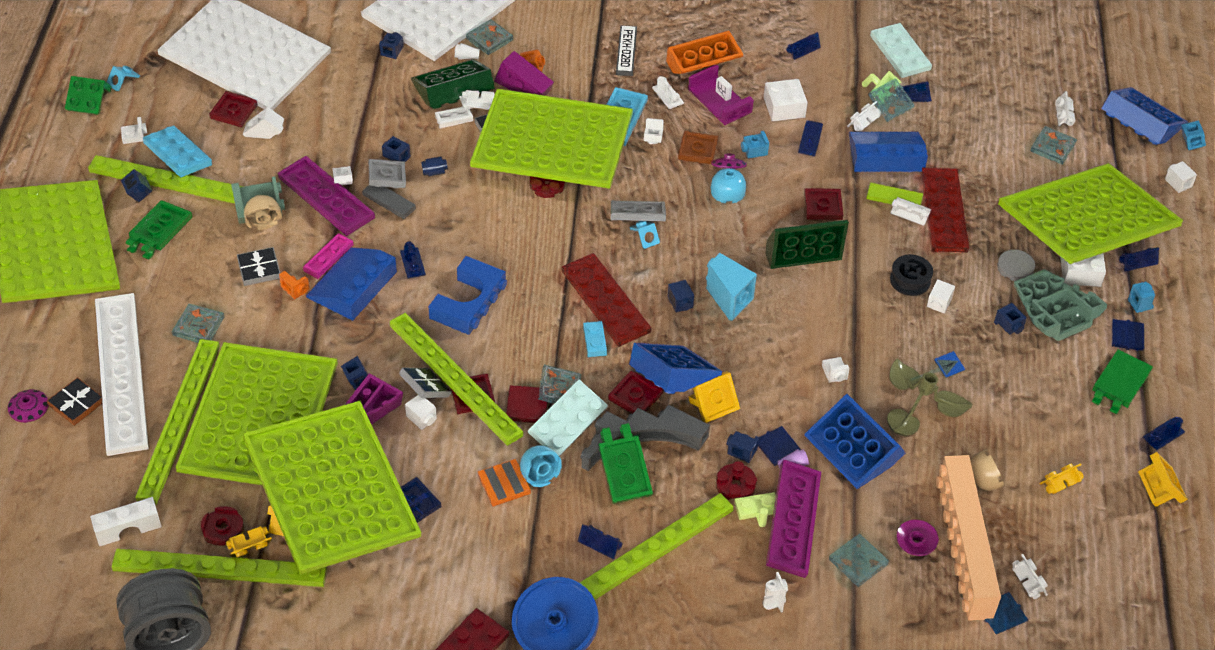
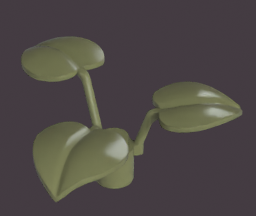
[887,358,973,436]

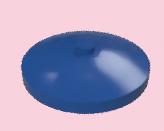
[512,577,599,650]

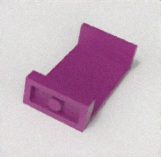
[688,64,754,125]

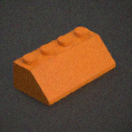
[666,31,744,74]

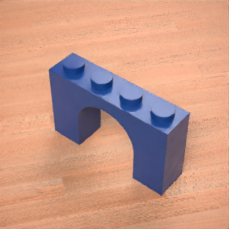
[428,256,507,335]

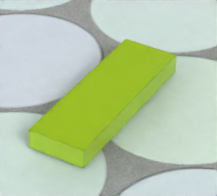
[866,182,923,205]

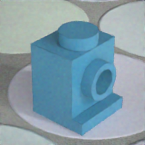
[1181,120,1206,150]
[741,131,769,159]
[1128,282,1155,313]

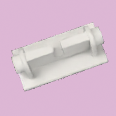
[652,76,684,109]
[459,90,495,110]
[1055,91,1076,126]
[847,101,881,131]
[890,197,931,226]
[1012,554,1048,599]
[763,572,788,612]

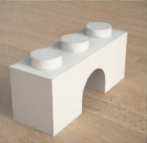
[90,497,161,547]

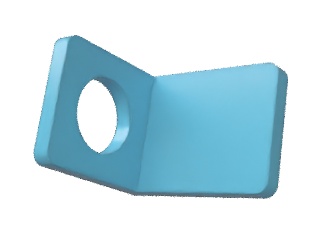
[107,65,140,91]
[630,221,660,248]

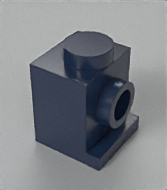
[379,32,404,59]
[382,136,411,162]
[994,303,1027,335]
[341,356,368,391]
[726,431,759,463]

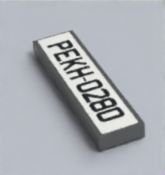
[616,25,637,76]

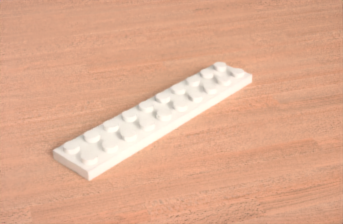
[95,293,149,456]

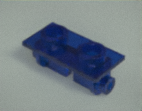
[786,32,821,60]
[400,241,426,279]
[1119,247,1159,272]
[1142,417,1185,451]
[578,524,623,559]

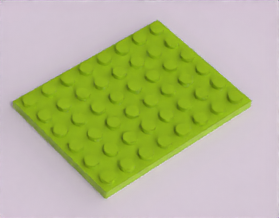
[470,89,633,189]
[998,163,1183,264]
[0,180,120,303]
[175,342,338,485]
[243,401,422,575]

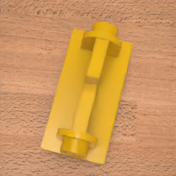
[1039,463,1084,494]
[226,526,272,558]

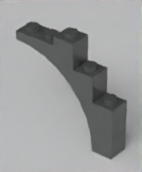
[580,405,710,471]

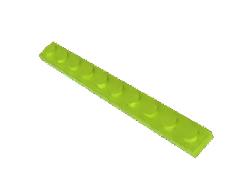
[88,155,243,204]
[390,313,523,446]
[135,339,220,505]
[580,493,733,600]
[111,549,327,587]

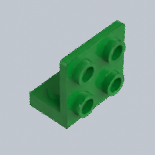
[65,76,111,115]

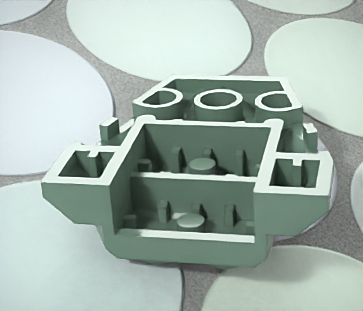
[1014,269,1107,341]

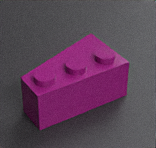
[494,51,554,96]
[345,373,403,425]

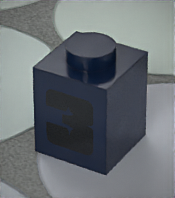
[121,169,152,202]
[667,280,694,313]

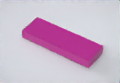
[303,233,354,279]

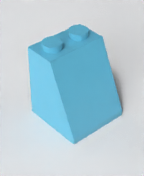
[706,253,757,321]

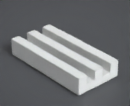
[435,106,473,128]

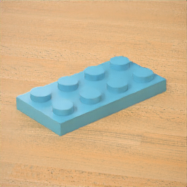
[606,87,648,146]
[143,126,212,177]

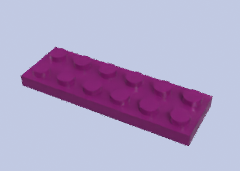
[278,156,375,236]
[766,459,821,578]

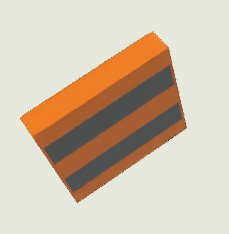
[478,459,531,507]

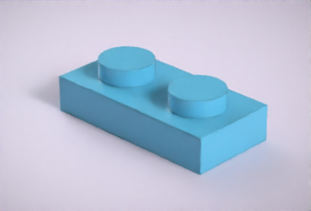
[583,321,607,357]

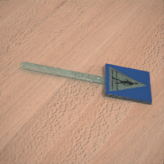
[910,351,966,380]

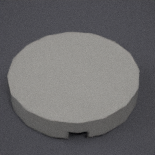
[997,250,1035,281]

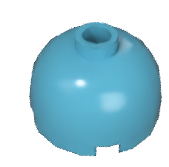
[710,168,746,203]
[520,445,562,487]

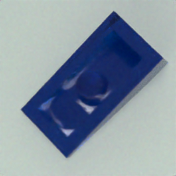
[895,81,932,102]
[798,120,823,156]

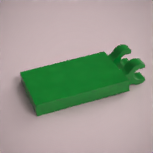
[125,200,192,260]
[1092,349,1153,414]
[598,423,653,504]

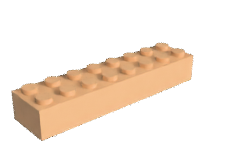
[936,455,1001,620]

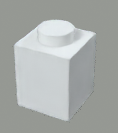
[1165,161,1197,193]
[927,279,955,313]
[405,395,437,430]

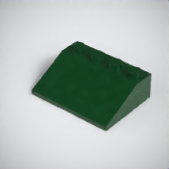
[411,59,495,109]
[765,220,849,269]

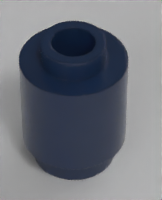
[421,156,448,177]

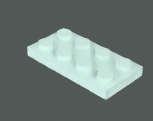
[870,23,932,78]
[528,379,608,457]

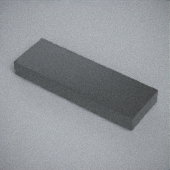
[362,185,416,219]

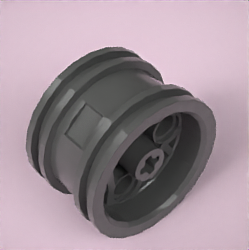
[116,568,211,650]

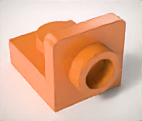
[520,49,545,72]
[279,271,310,299]

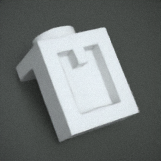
[121,117,147,144]
[332,166,353,185]
[822,357,850,383]

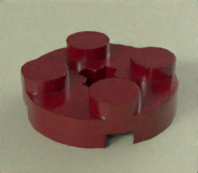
[529,176,565,198]
[716,461,757,500]
[201,506,244,546]

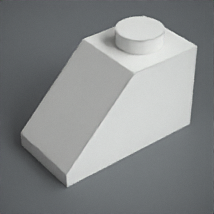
[243,107,284,139]

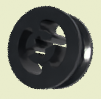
[890,254,933,296]

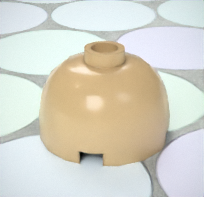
[244,195,282,230]
[970,449,1004,491]

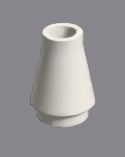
[454,43,480,60]

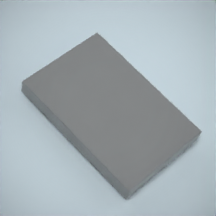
[611,200,666,221]

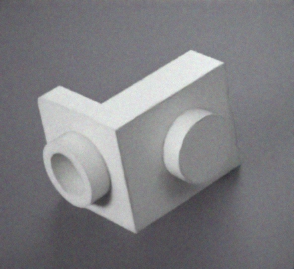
[644,118,664,144]

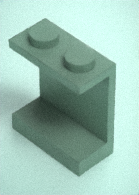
[231,176,285,224]

